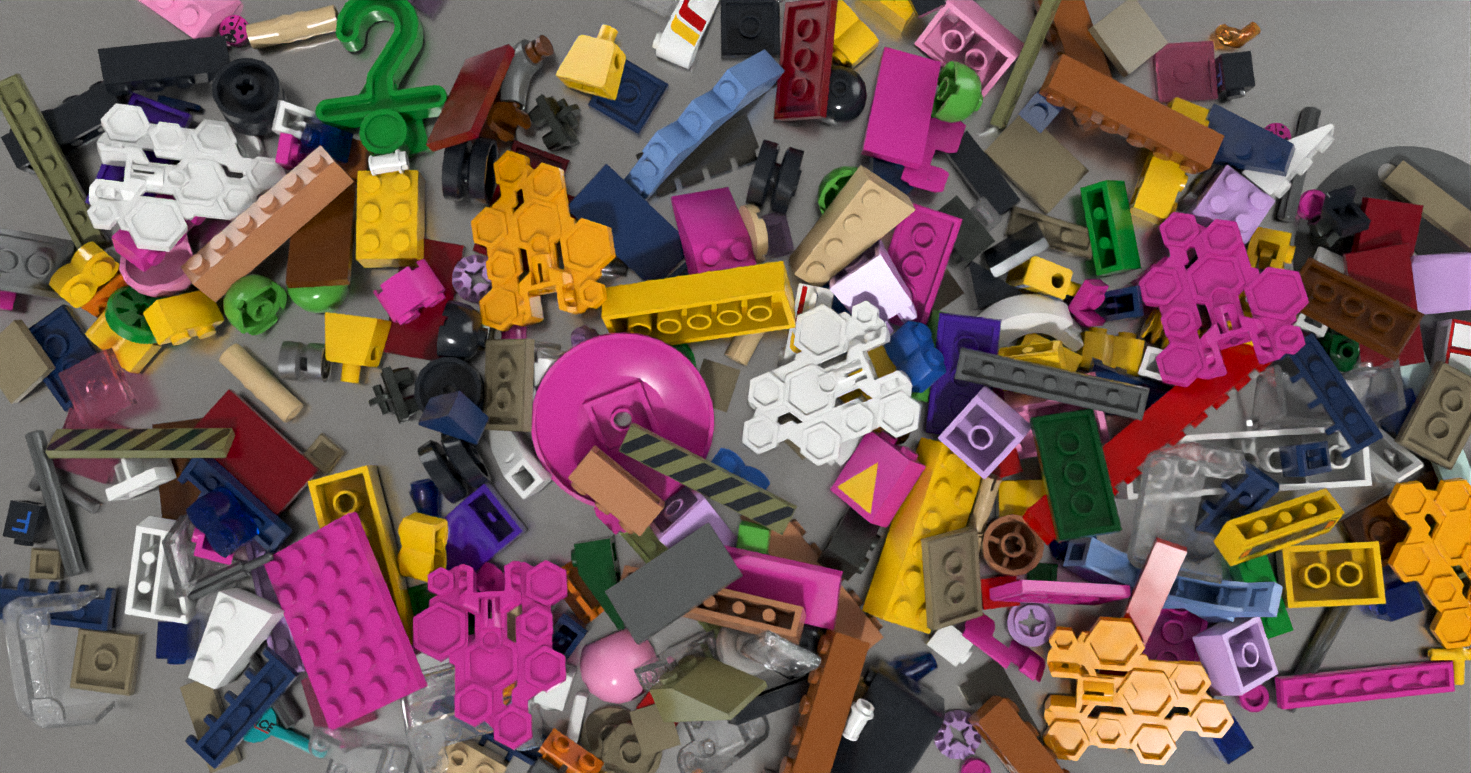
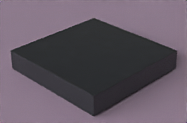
[721,0,780,58]
[984,221,1049,278]

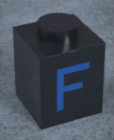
[1212,51,1255,100]
[3,500,51,546]

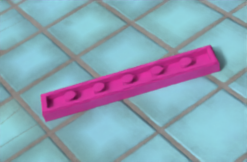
[1275,660,1455,710]

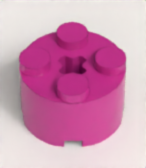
[373,259,446,325]

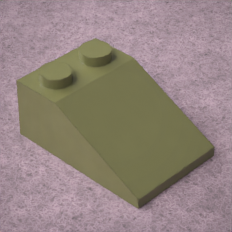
[649,655,768,722]

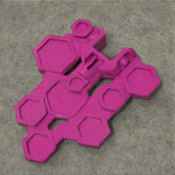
[1138,212,1309,387]
[413,560,568,750]

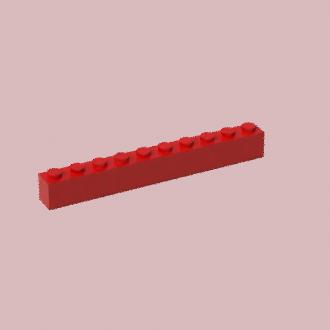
[1022,344,1274,546]

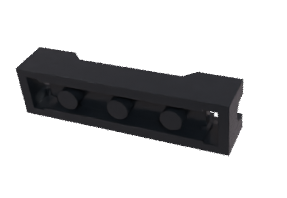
[727,670,810,726]

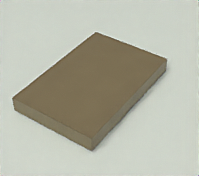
[984,115,1089,214]
[483,339,535,432]
[1394,361,1471,470]
[921,526,983,631]

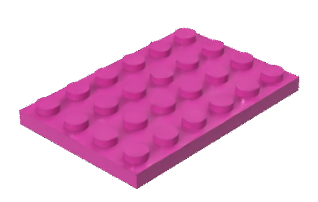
[264,512,428,731]

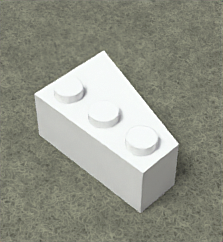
[125,516,198,624]
[188,587,285,689]

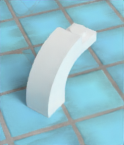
[977,294,1084,352]

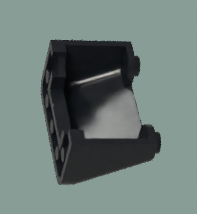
[830,660,945,773]

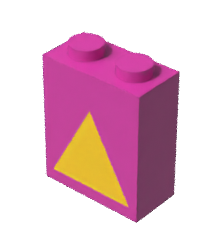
[830,430,926,528]

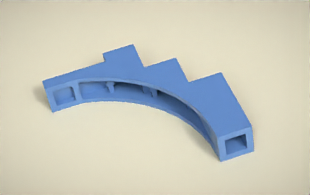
[624,49,785,201]
[1063,537,1283,623]

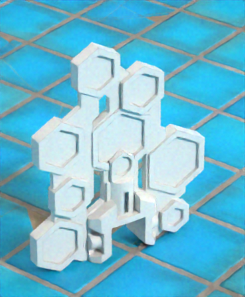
[87,103,286,252]
[742,301,922,466]

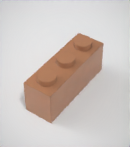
[568,445,665,536]

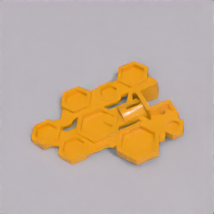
[471,150,616,332]
[1387,478,1471,649]
[1043,616,1234,765]

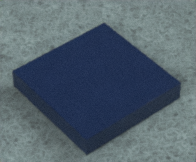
[588,59,669,136]

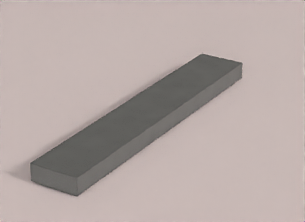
[955,347,1150,420]

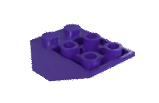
[443,483,527,572]

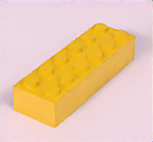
[601,261,796,345]
[862,437,982,634]
[307,465,414,645]

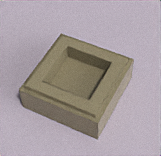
[304,433,347,475]
[29,547,65,580]

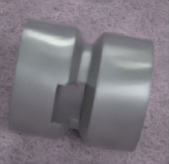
[278,341,332,382]

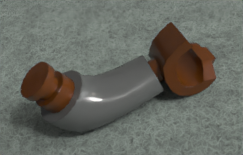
[487,35,554,142]

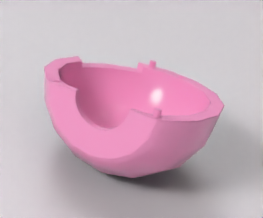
[119,235,194,298]
[579,628,657,704]

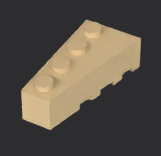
[789,165,916,287]

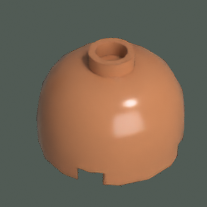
[981,514,1044,577]

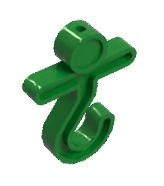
[315,0,448,156]

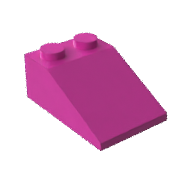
[671,187,757,275]

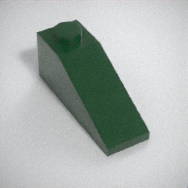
[571,535,626,630]

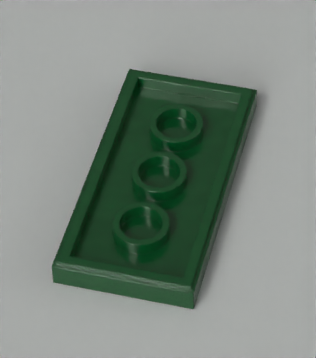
[1029,409,1122,542]

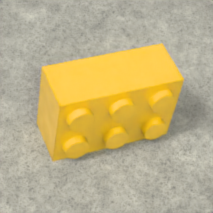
[356,170,426,268]
[1275,541,1386,608]

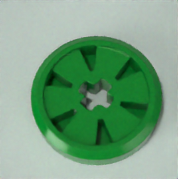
[105,286,168,344]

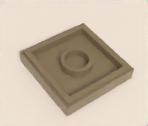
[1088,0,1168,78]
[0,319,56,404]
[70,628,143,696]

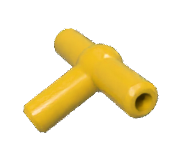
[1427,647,1471,685]

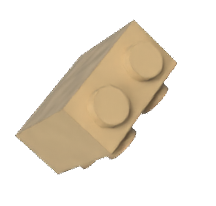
[427,732,511,773]

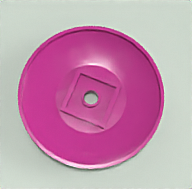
[531,332,714,507]

